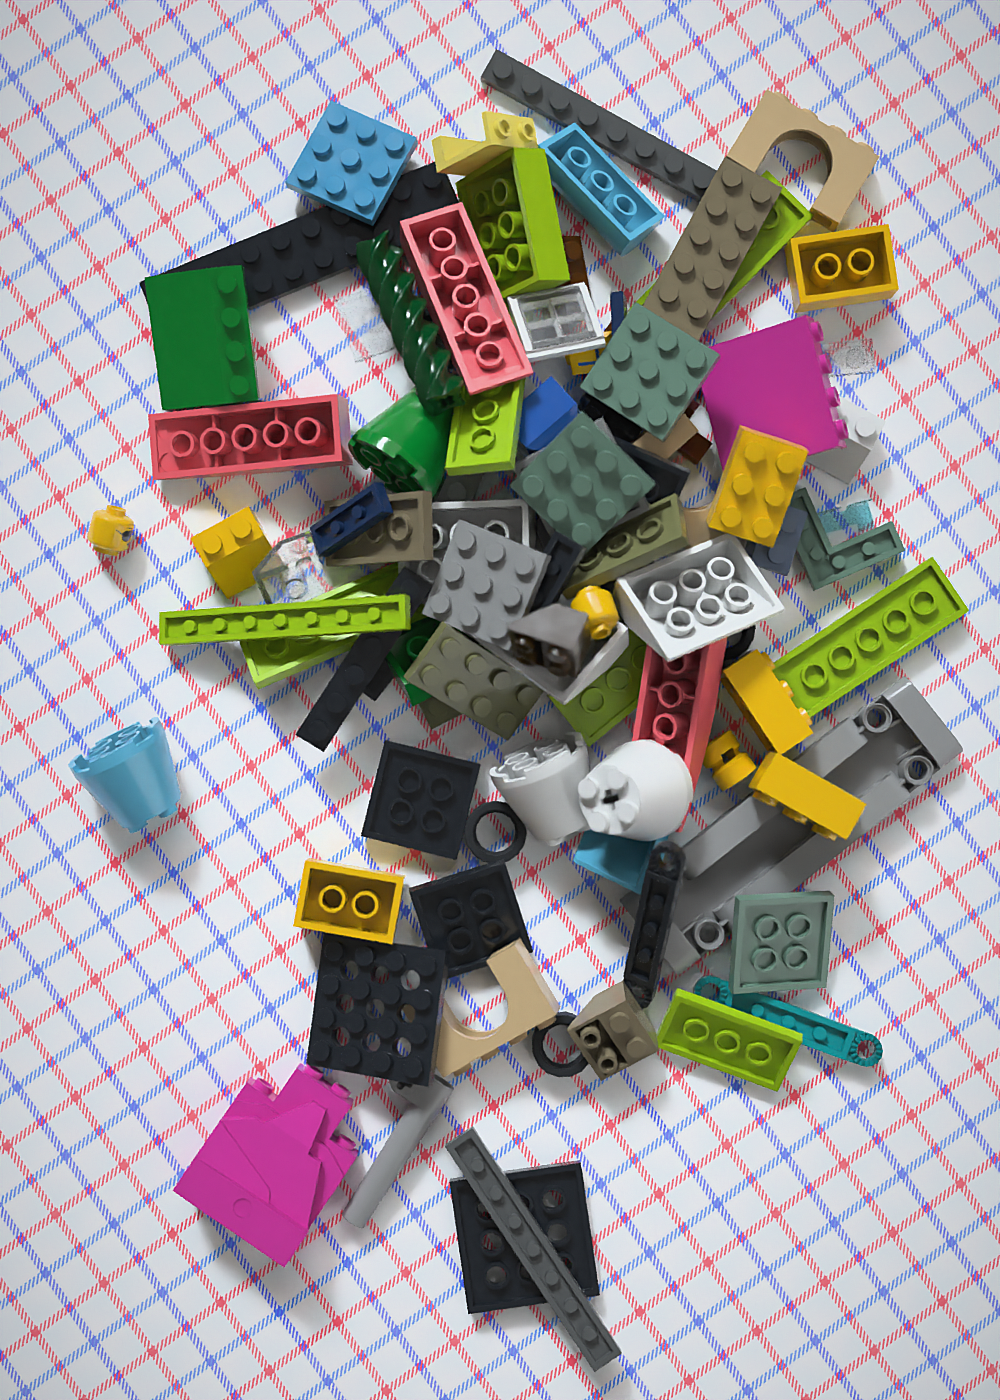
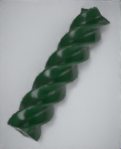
[356,230,466,417]

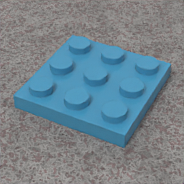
[285,100,418,226]

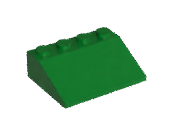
[144,265,260,410]

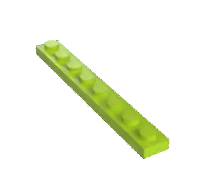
[159,594,410,646]

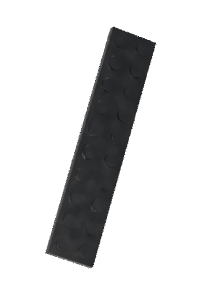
[139,161,459,311]

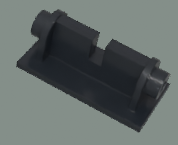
[578,392,642,443]

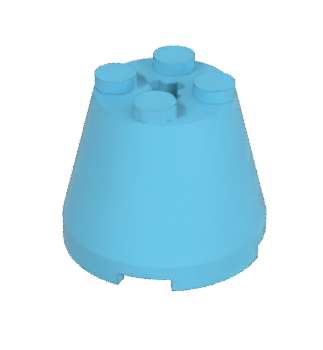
[68,717,181,833]

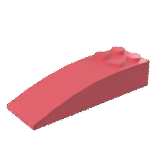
[400,202,534,396]
[148,394,353,480]
[632,636,728,833]

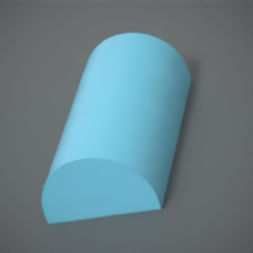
[538,123,665,257]

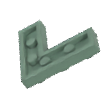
[789,487,906,591]

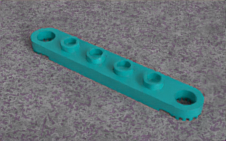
[693,975,883,1067]

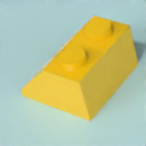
[190,506,285,599]

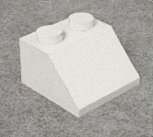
[805,396,887,485]

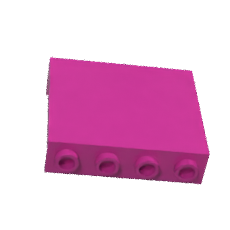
[701,315,849,471]

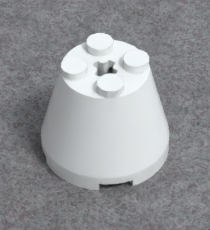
[489,732,591,846]
[578,739,693,841]

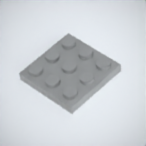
[422,519,552,652]

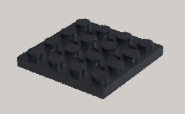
[306,932,451,1087]
[449,1160,600,1314]

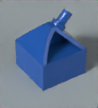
[517,376,580,458]

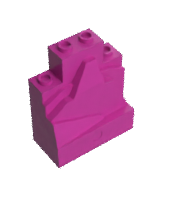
[172,1063,359,1268]

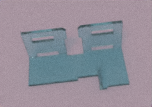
[817,499,875,533]

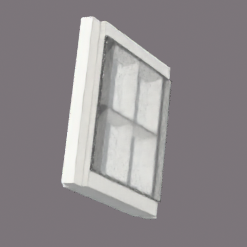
[507,282,606,362]

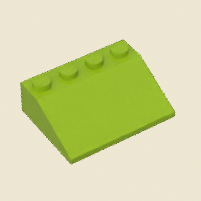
[455,147,570,303]

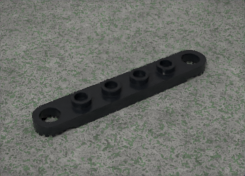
[623,841,686,1010]

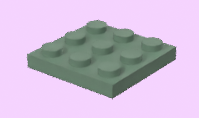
[580,302,721,442]
[509,411,655,556]
[728,890,835,994]

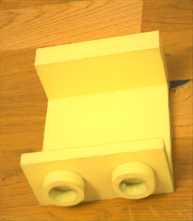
[431,111,538,176]

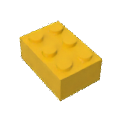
[784,224,899,313]
[706,425,809,548]
[720,649,813,755]
[748,752,867,841]
[293,858,406,944]

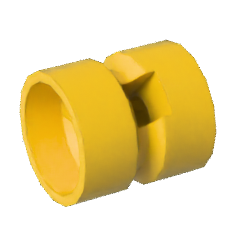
[703,729,757,791]

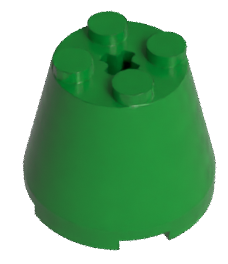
[348,386,454,498]

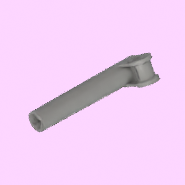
[342,1074,454,1229]

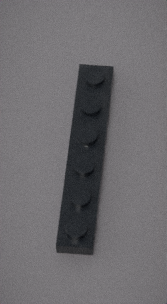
[295,566,433,752]

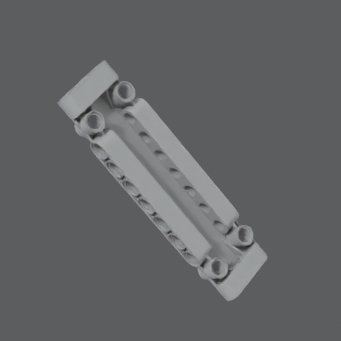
[619,676,964,975]

